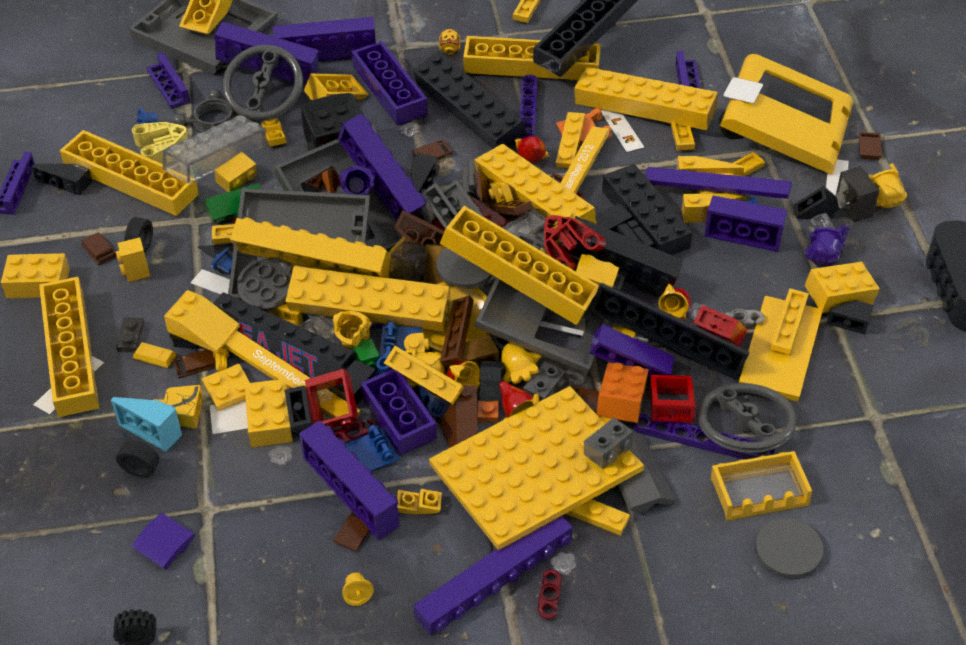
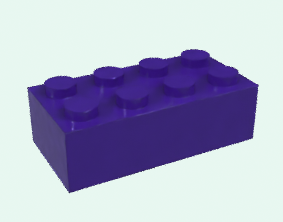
[704,195,787,252]
[360,369,437,456]

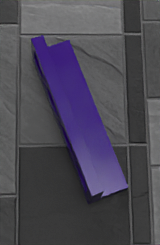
[675,51,701,89]
[146,52,190,109]
[0,152,35,215]

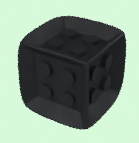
[301,93,364,175]

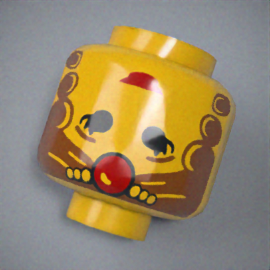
[439,29,460,55]

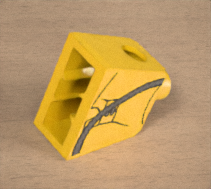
[153,385,203,429]

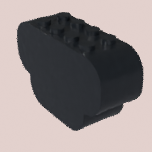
[926,220,966,332]

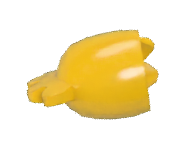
[501,342,542,384]

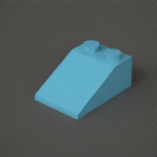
[111,397,182,452]

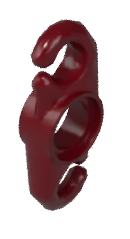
[334,418,378,443]
[538,569,562,620]

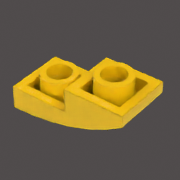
[261,118,287,147]
[488,182,514,203]
[396,489,442,514]

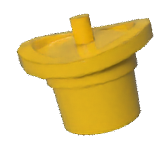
[342,573,374,606]

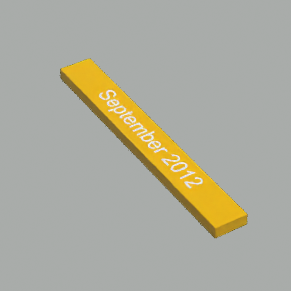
[560,126,609,194]
[224,331,360,418]

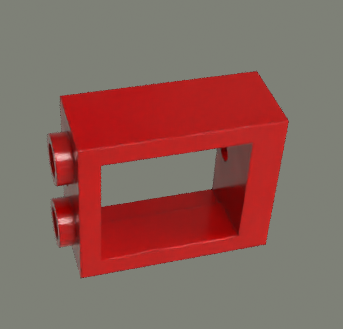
[694,305,747,346]
[305,369,359,430]
[649,375,695,423]

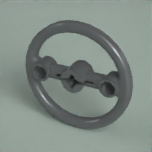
[223,45,303,121]
[698,383,797,453]

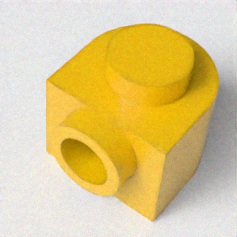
[404,333,429,353]

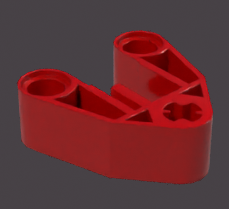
[544,215,606,271]

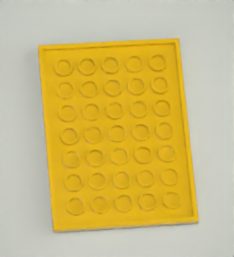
[429,386,644,550]

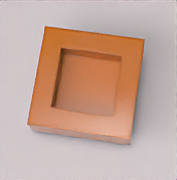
[477,401,499,422]

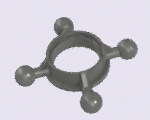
[173,89,255,149]

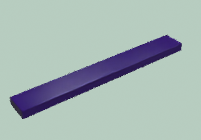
[645,167,792,199]

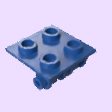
[380,322,422,358]
[345,424,400,471]

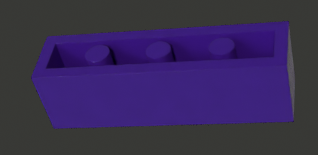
[590,324,674,380]

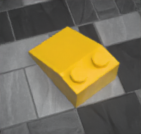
[179,0,233,35]
[304,74,369,101]
[164,290,240,353]

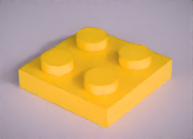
[202,364,250,411]

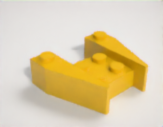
[676,156,749,223]

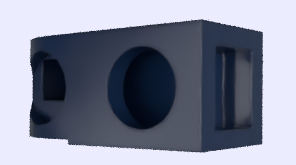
[416,385,450,418]

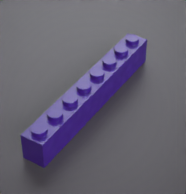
[413,516,572,636]

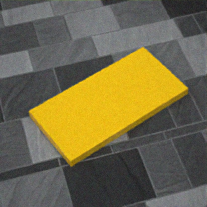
[739,296,822,402]

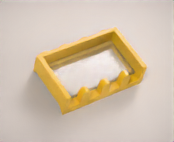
[711,451,812,521]

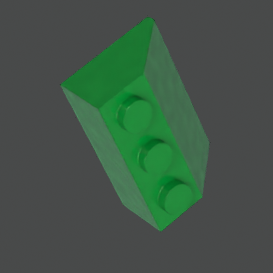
[202,183,261,223]

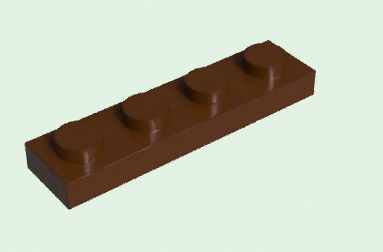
[489,199,533,217]
[440,295,474,367]

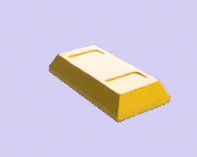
[132,342,177,368]

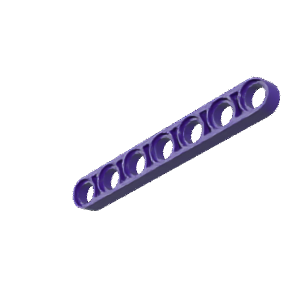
[519,75,537,139]
[632,413,775,460]

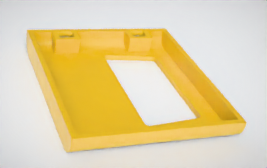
[720,54,853,175]

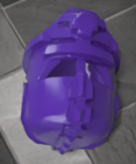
[339,166,375,195]
[805,225,850,267]

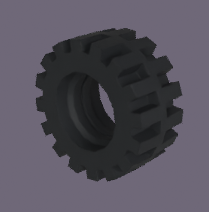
[113,609,156,645]

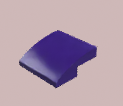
[131,513,195,570]

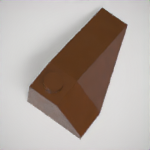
[394,210,445,257]
[436,385,478,448]

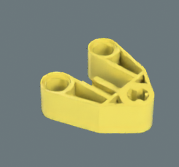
[132,122,189,164]

